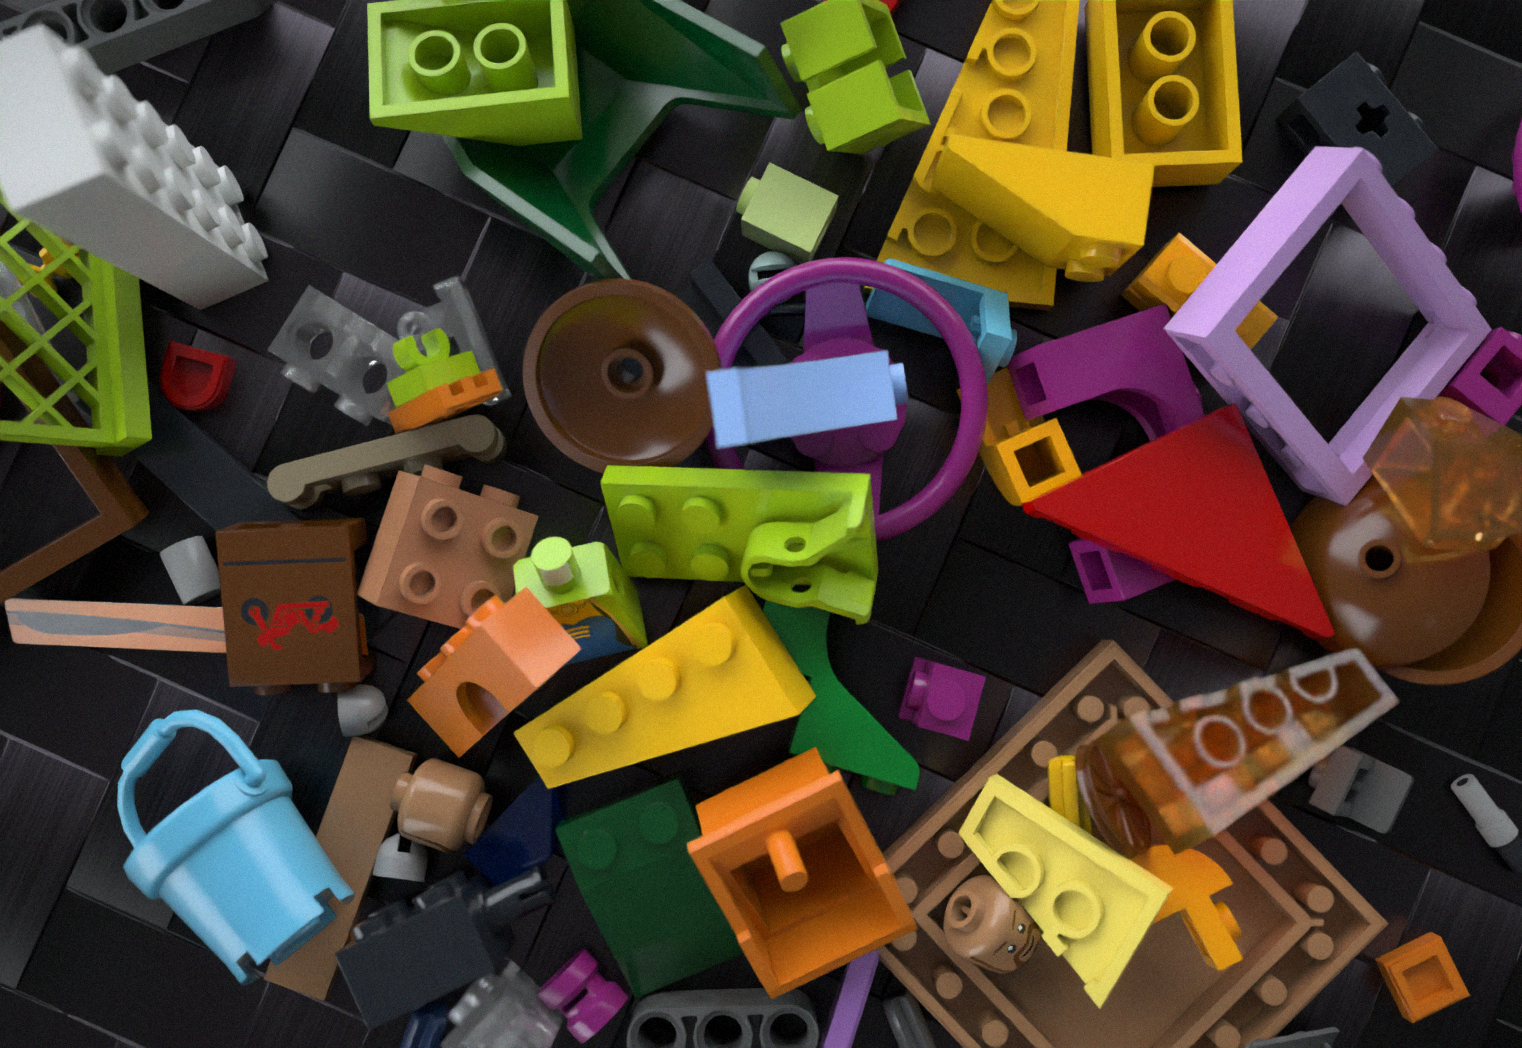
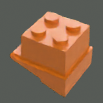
[687,747,918,999]

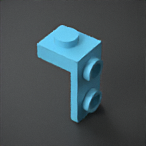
[866,259,1017,386]

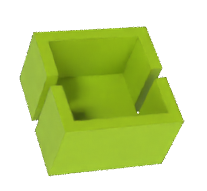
[780,0,931,154]

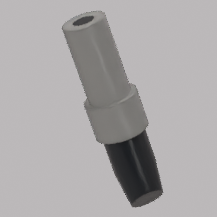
[1451,774,1522,874]

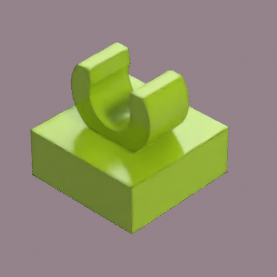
[386,327,481,407]

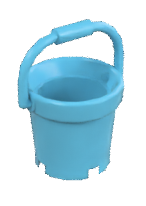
[117,710,355,986]

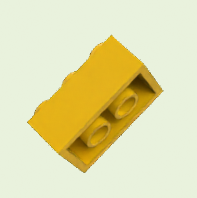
[1084,0,1243,187]

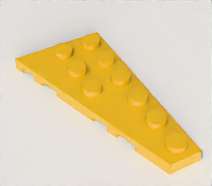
[862,0,1080,311]

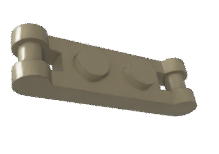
[267,414,507,512]

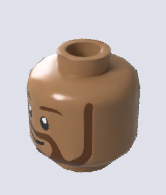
[390,758,493,853]
[944,875,1042,974]

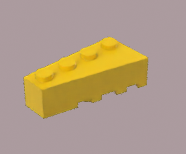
[513,585,816,789]

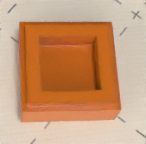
[1374,932,1470,1024]

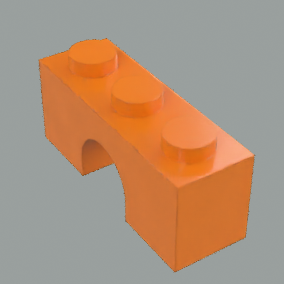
[407,587,582,758]

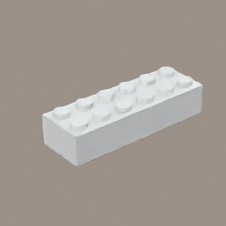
[0,24,269,310]

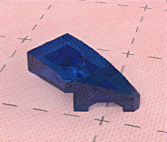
[464,775,565,886]

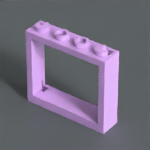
[1163,147,1492,506]

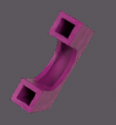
[1007,304,1204,604]

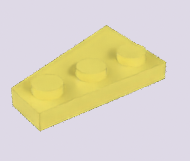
[958,774,1173,1008]

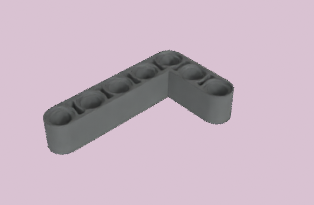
[0,0,273,76]
[627,988,819,1048]

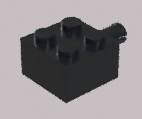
[334,864,556,1031]

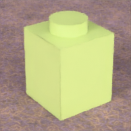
[736,162,839,264]

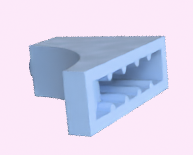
[707,350,909,448]

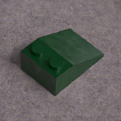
[555,770,744,998]

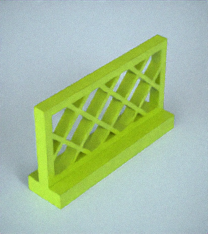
[0,185,152,457]

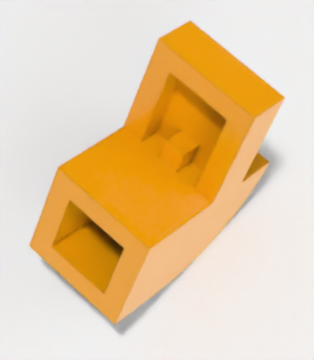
[956,368,1082,506]
[1128,844,1243,971]

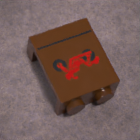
[215,518,377,695]

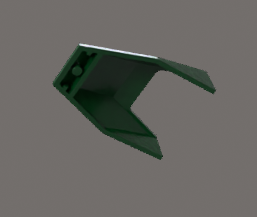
[441,0,802,280]

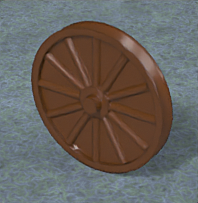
[1075,739,1151,859]

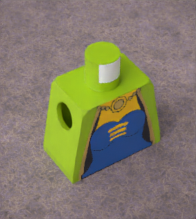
[513,537,648,667]

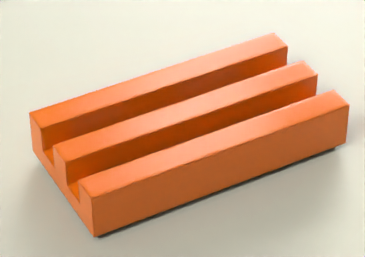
[387,368,503,434]

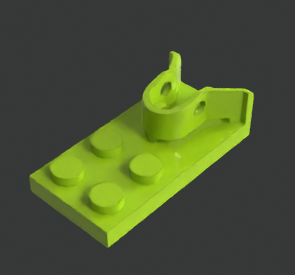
[601,465,879,625]

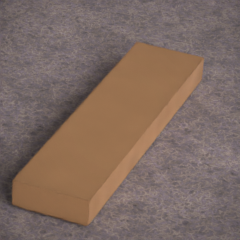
[264,735,418,1001]

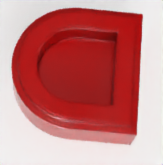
[159,341,237,413]

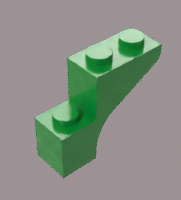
[763,589,920,796]

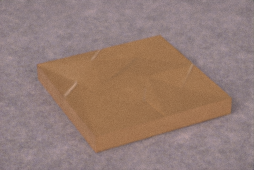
[877,639,1388,1048]

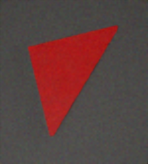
[1021,403,1335,639]

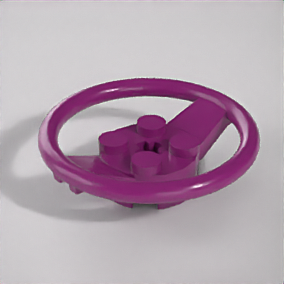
[705,257,988,542]

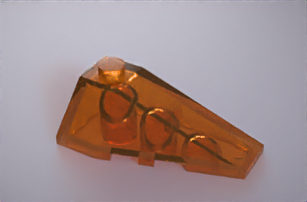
[1362,397,1522,551]

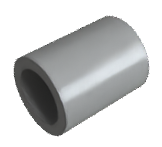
[159,536,221,606]

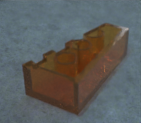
[1094,648,1400,855]

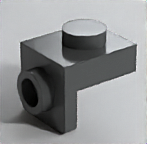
[1308,744,1414,833]

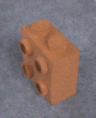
[357,465,539,629]

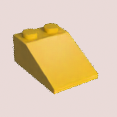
[931,134,1155,282]

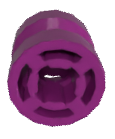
[537,948,628,1043]

